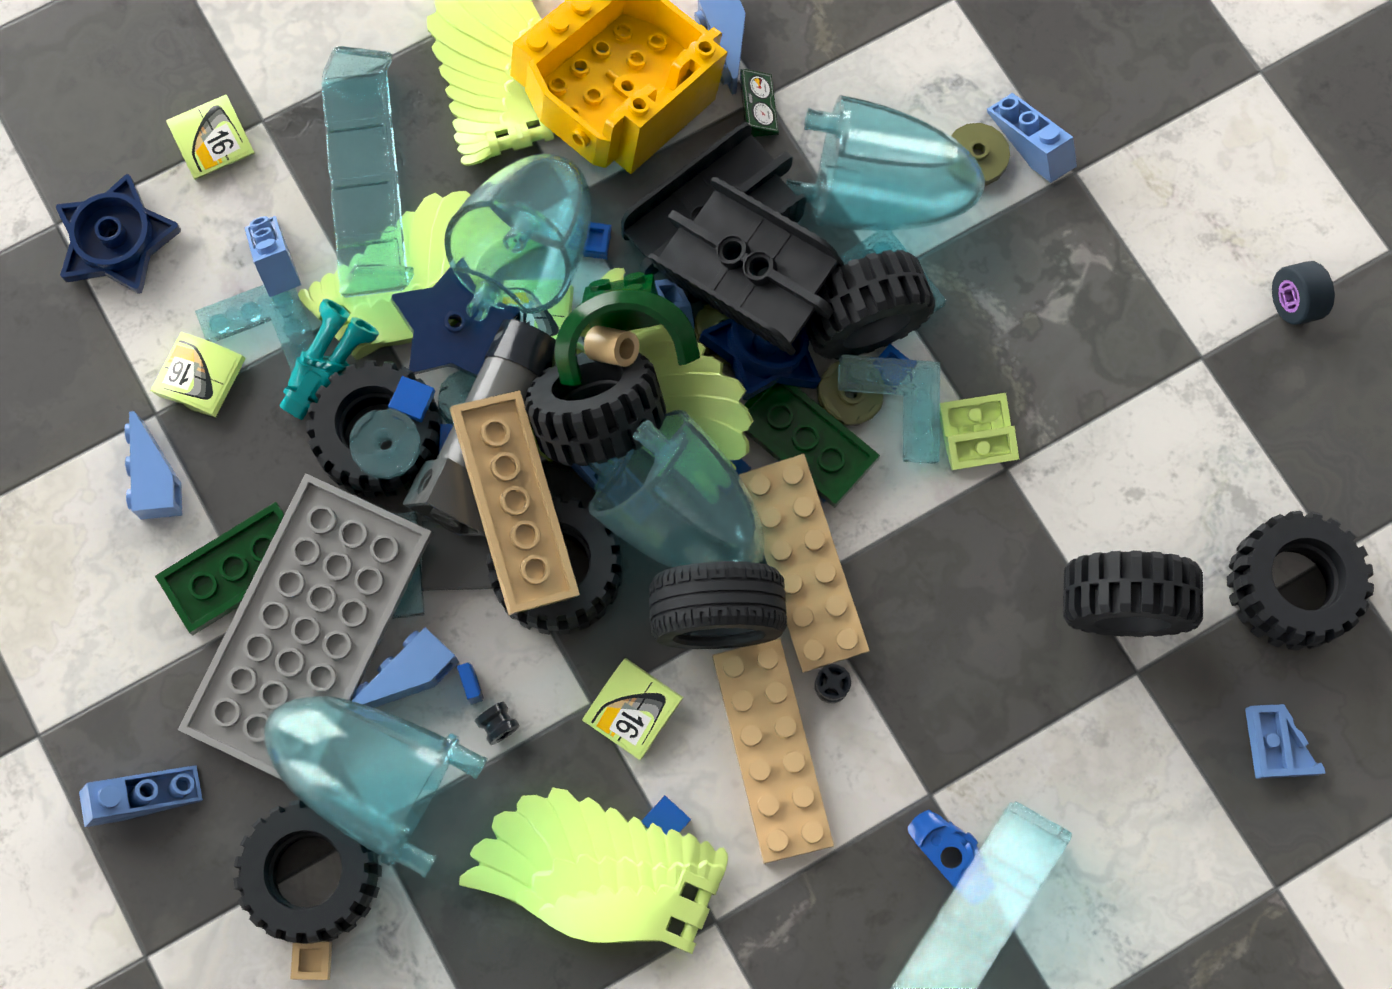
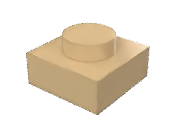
[290,942,332,980]

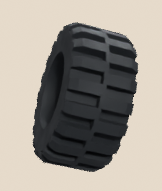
[804,250,935,360]
[524,352,666,466]
[306,360,443,498]
[487,495,623,635]
[1227,511,1374,650]
[1063,550,1203,637]
[233,799,382,944]

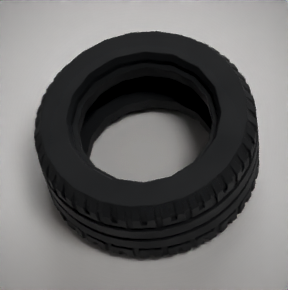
[649,561,787,649]

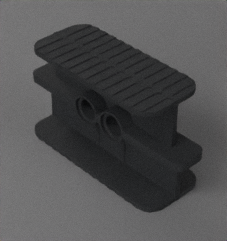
[621,122,807,303]
[648,177,845,355]

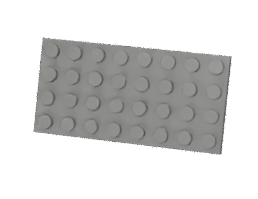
[178,473,433,791]

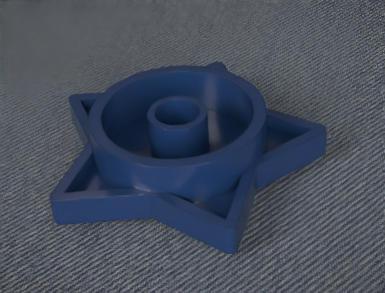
[56,174,181,294]
[391,258,520,378]
[699,318,821,401]

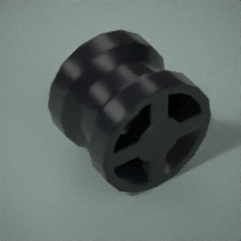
[814,664,851,703]
[475,701,520,745]

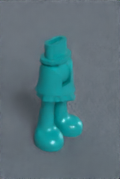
[279,299,379,420]

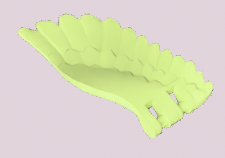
[427,0,555,166]
[298,191,542,360]
[556,268,753,505]
[459,788,728,954]

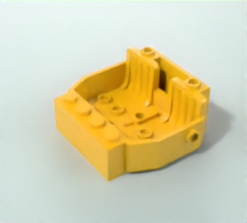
[510,0,727,174]

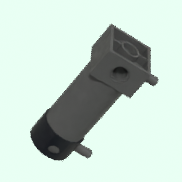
[402,319,556,536]

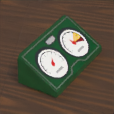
[740,69,779,137]

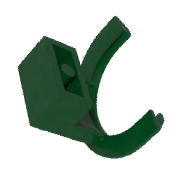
[555,272,700,386]

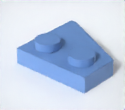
[1245,704,1325,779]

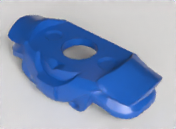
[908,810,996,905]

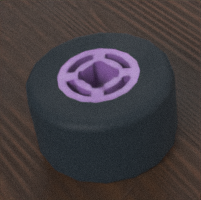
[1272,261,1335,325]

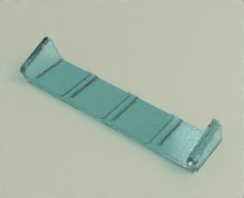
[321,46,414,298]
[890,801,1072,989]

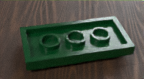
[744,383,880,508]
[155,502,285,636]

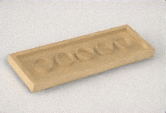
[450,391,580,615]
[739,454,870,673]
[712,639,834,864]

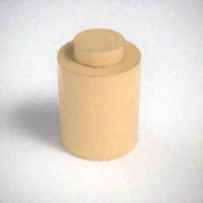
[584,326,639,367]

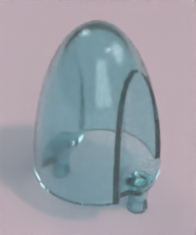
[785,95,985,231]
[444,153,592,321]
[588,410,765,568]
[264,696,488,878]

